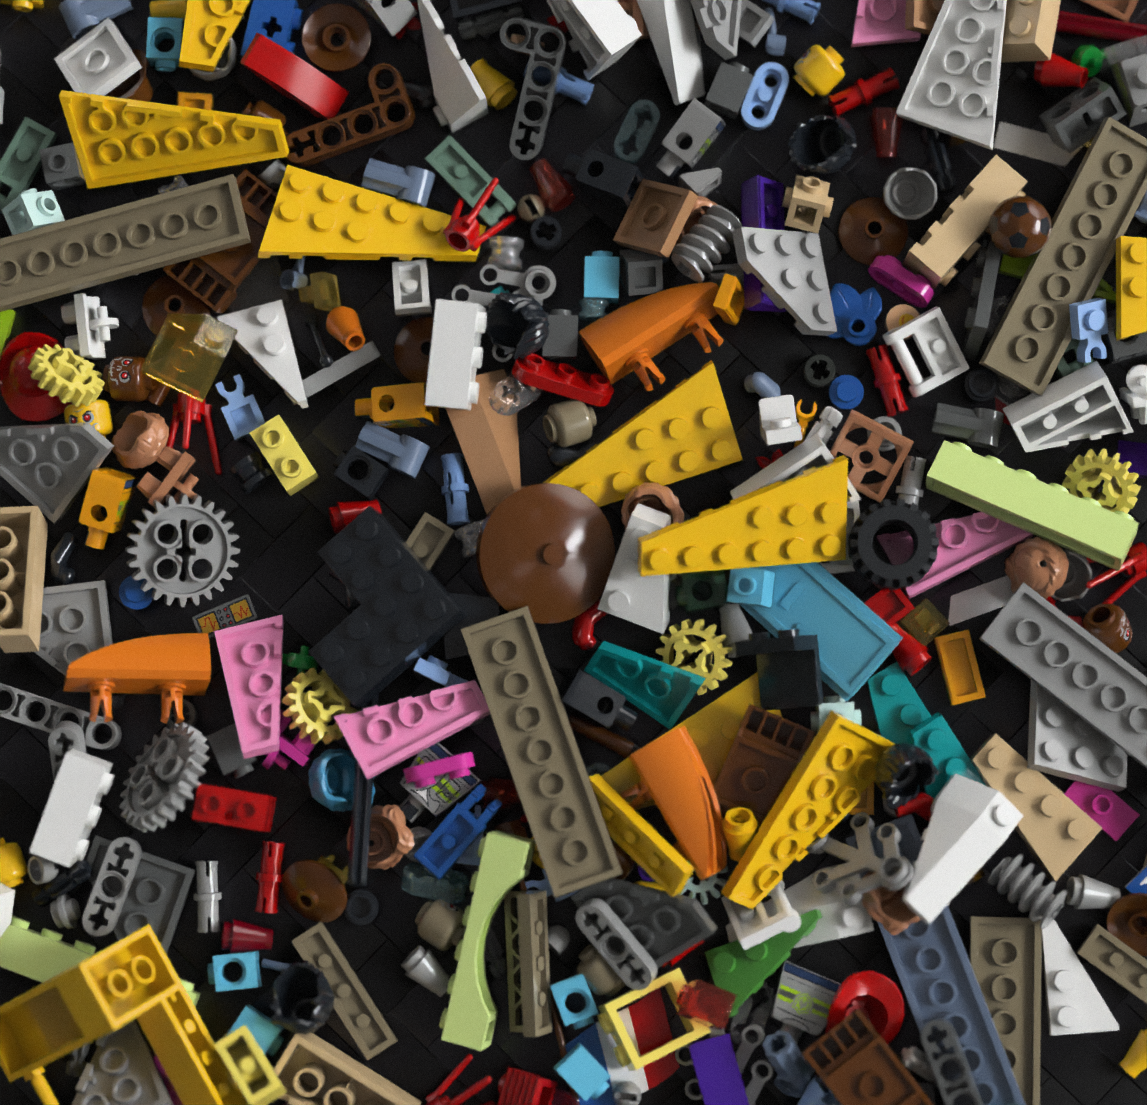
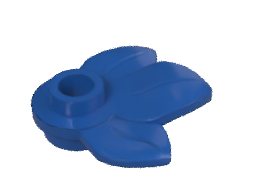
[828,283,882,346]

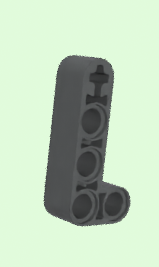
[500,17,567,160]
[921,1018,984,1105]

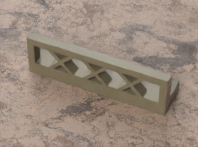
[504,890,552,1037]

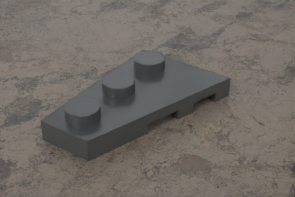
[962,237,1001,360]

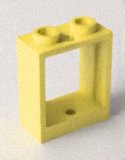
[598,968,711,1071]

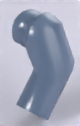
[744,372,781,398]

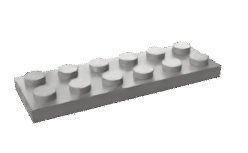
[979,582,1147,769]

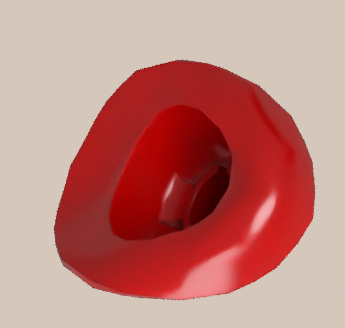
[0,332,72,421]
[826,971,904,1045]

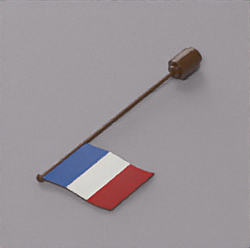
[493,819,680,1105]

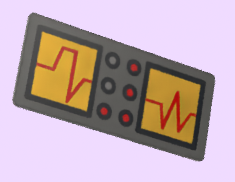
[192,594,257,638]

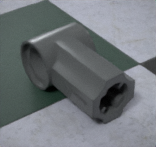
[931,403,1004,449]

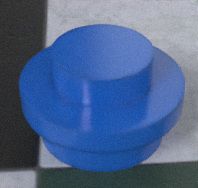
[829,375,864,410]
[119,575,154,610]

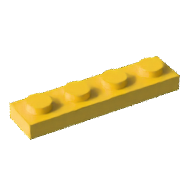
[589,773,694,897]

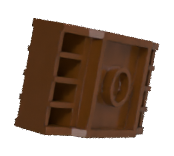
[163,169,278,314]
[713,703,815,837]
[802,1009,933,1105]

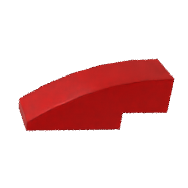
[240,33,349,120]

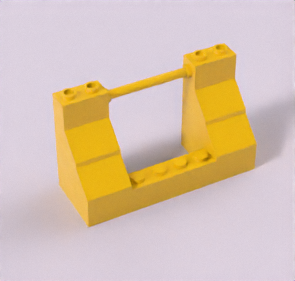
[0,925,248,1105]

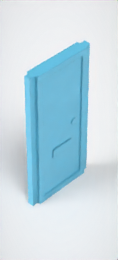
[724,562,903,702]

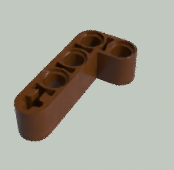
[286,63,415,167]

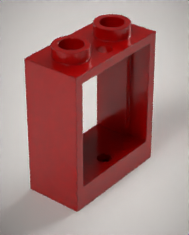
[192,784,277,832]

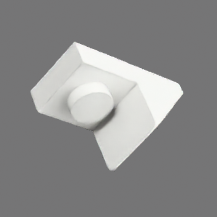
[392,259,432,317]
[758,394,803,445]

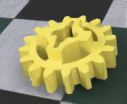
[28,344,105,407]
[1062,449,1141,514]
[656,619,732,696]
[281,668,358,745]

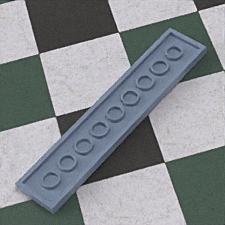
[846,814,1026,1105]

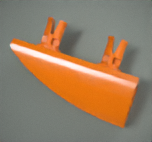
[578,282,724,391]
[63,633,211,724]
[620,726,727,881]

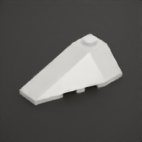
[637,0,705,106]

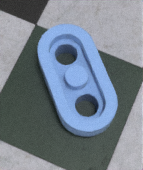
[741,62,789,130]

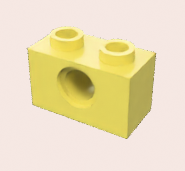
[250,414,320,496]
[214,1025,287,1105]

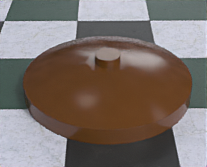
[476,483,615,624]

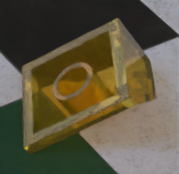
[140,313,238,403]

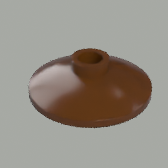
[302,4,371,72]
[839,197,908,266]
[142,275,211,342]
[394,317,434,384]
[282,860,347,923]
[1107,893,1147,956]

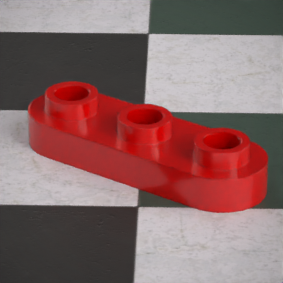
[512,353,614,407]

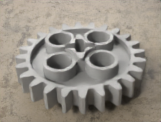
[125,493,240,607]
[119,722,209,832]

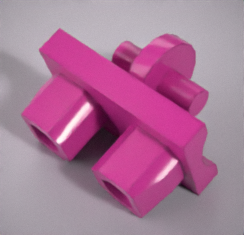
[262,709,317,770]

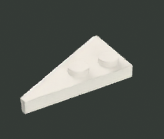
[217,300,309,409]
[1042,920,1119,1036]

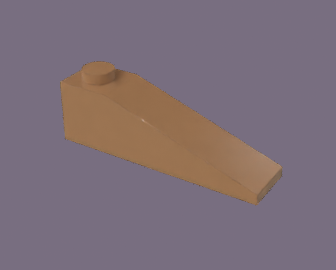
[445,369,521,515]

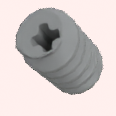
[671,205,742,283]
[988,853,1067,929]

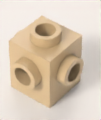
[782,175,834,233]

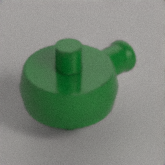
[1071,45,1111,77]
[282,646,319,676]

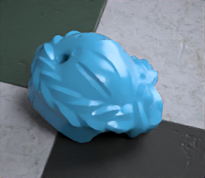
[309,748,375,812]

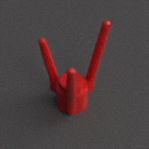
[443,177,515,252]
[166,391,222,475]
[1085,542,1147,604]
[425,1054,495,1105]

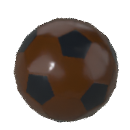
[989,196,1051,258]

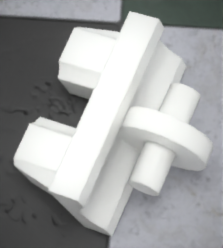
[61,293,119,360]
[1119,364,1147,425]

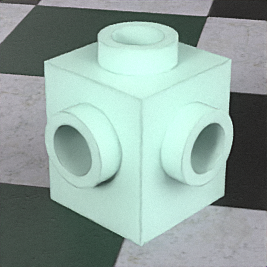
[2,188,65,235]
[810,696,861,733]

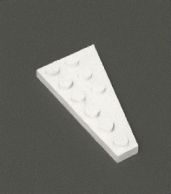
[896,0,1007,150]

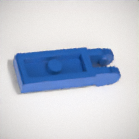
[413,784,503,880]

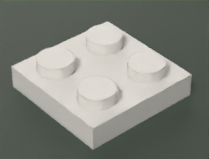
[54,17,142,96]

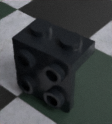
[735,629,823,710]

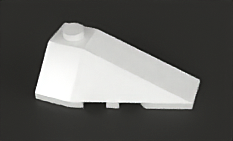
[418,0,488,133]
[902,774,1023,925]
[726,863,874,948]

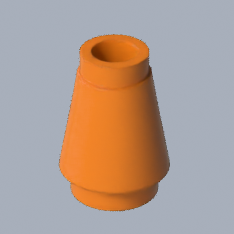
[326,306,365,351]

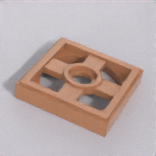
[830,409,914,503]

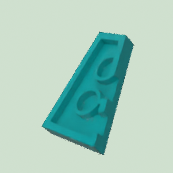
[584,641,706,730]
[866,661,931,744]
[909,712,987,798]

